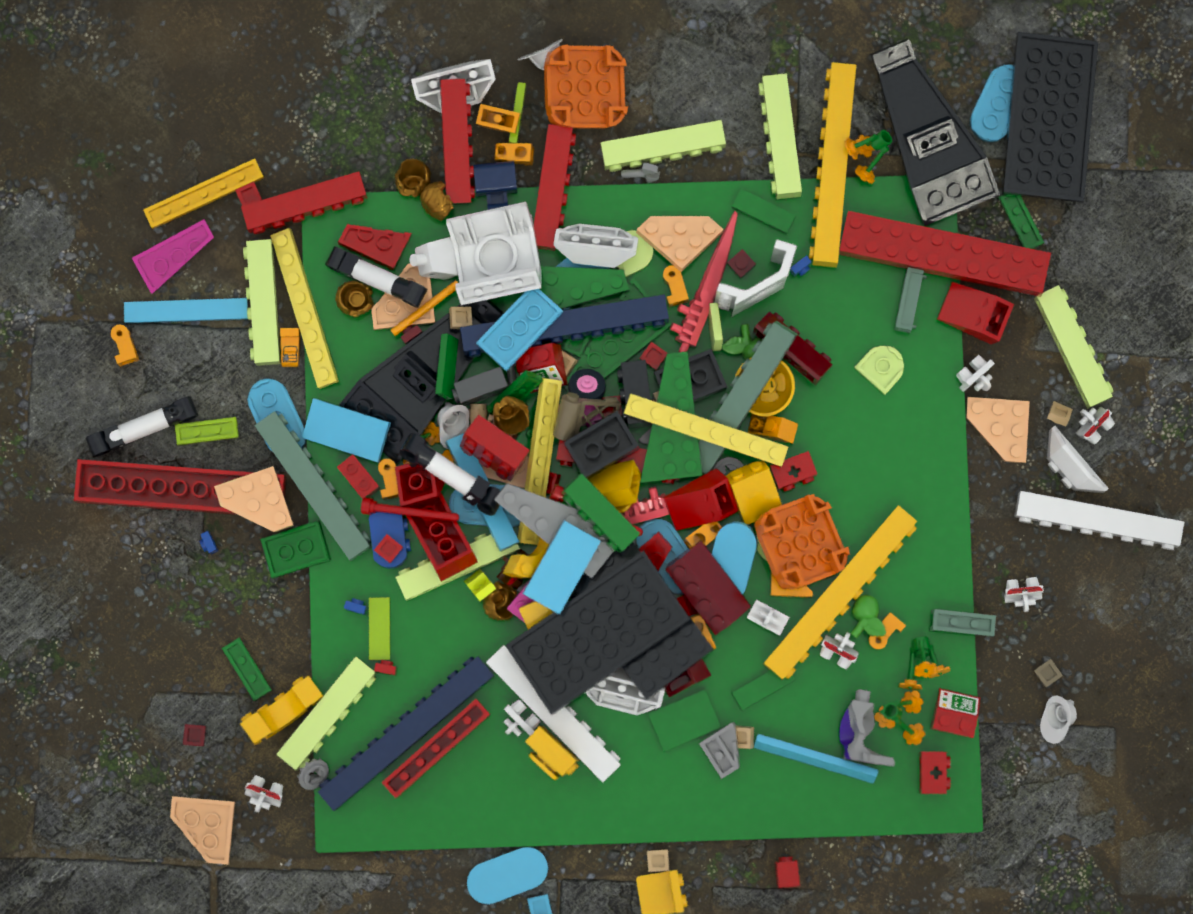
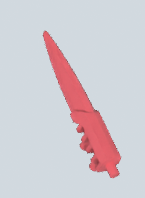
[670,211,737,352]
[621,487,669,524]

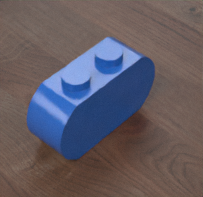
[369,512,411,569]

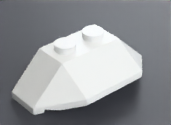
[411,59,495,113]
[553,224,638,268]
[1047,426,1109,493]
[586,668,665,715]

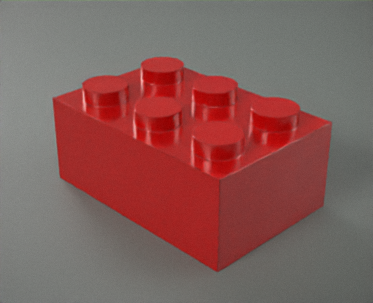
[460,414,530,481]

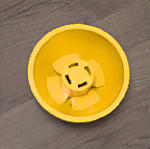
[735,357,795,416]

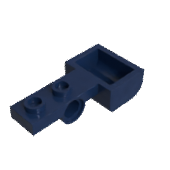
[474,161,517,210]

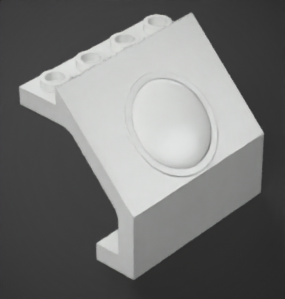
[446,202,542,305]
[714,240,796,317]

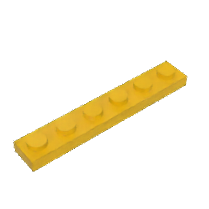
[143,159,264,229]

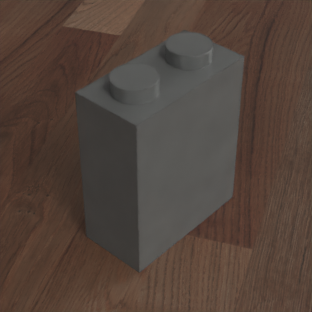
[452,366,508,406]

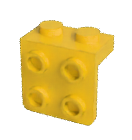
[636,870,687,914]

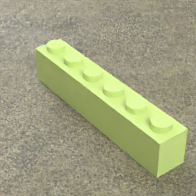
[758,73,802,200]
[601,120,726,172]
[243,239,281,366]
[1034,285,1113,409]
[396,533,520,601]
[276,657,377,770]

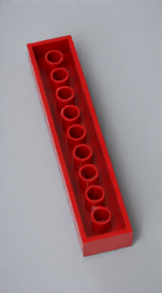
[839,211,1051,297]
[74,459,286,515]

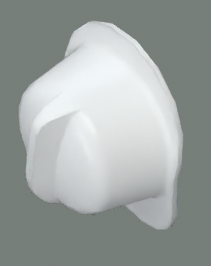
[518,39,563,70]
[437,402,469,449]
[1040,695,1077,744]

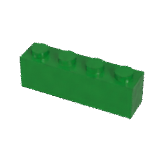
[561,473,640,552]

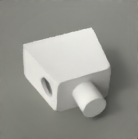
[410,237,458,280]

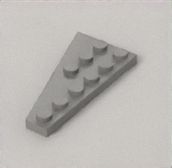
[494,483,613,578]

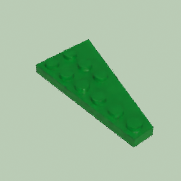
[503,266,630,310]
[563,277,671,393]
[640,351,702,483]

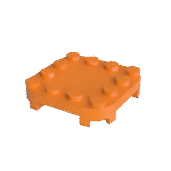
[544,44,628,129]
[754,494,850,590]

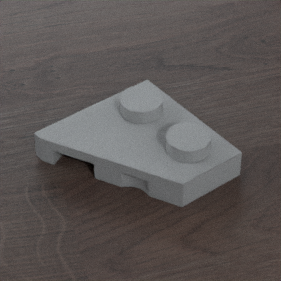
[699,722,740,779]

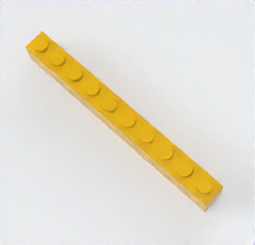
[809,62,856,268]
[763,505,917,680]

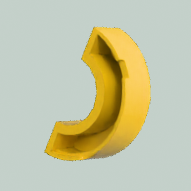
[503,537,550,578]
[240,676,323,745]

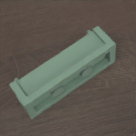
[894,267,927,333]
[930,609,996,637]

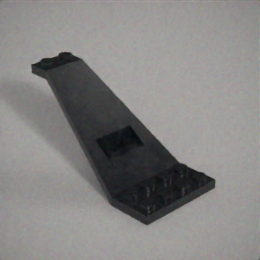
[870,38,1000,226]
[339,299,504,464]

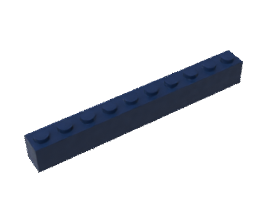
[460,294,669,358]
[318,656,494,811]

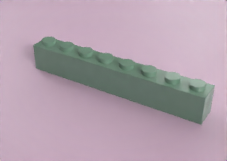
[698,321,798,474]
[254,411,371,561]

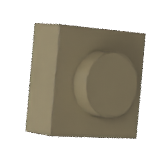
[1033,659,1063,688]

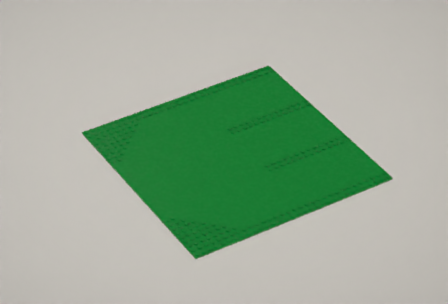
[302,176,983,853]

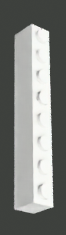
[1014,491,1184,550]
[486,645,620,782]

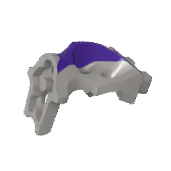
[839,689,895,766]

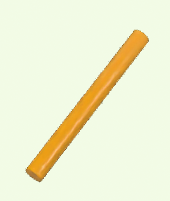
[390,280,458,336]

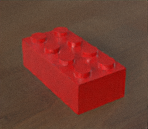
[405,493,478,582]

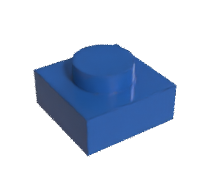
[790,255,812,277]
[199,531,218,554]
[344,598,368,615]

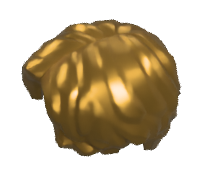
[395,158,431,197]
[420,181,454,221]
[335,280,374,317]
[493,396,529,435]
[482,581,517,621]

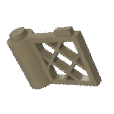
[553,392,621,441]

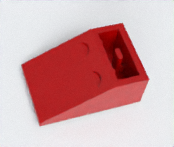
[937,282,1014,345]
[663,468,739,531]

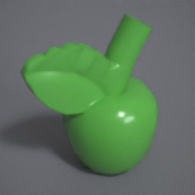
[722,324,763,360]
[850,595,886,639]

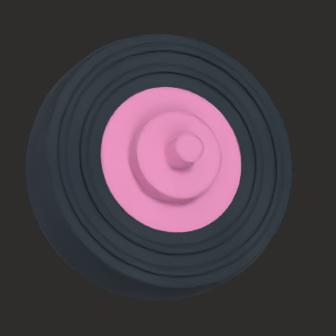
[568,369,606,400]

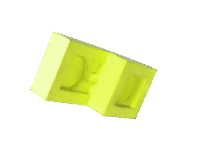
[464,569,496,601]

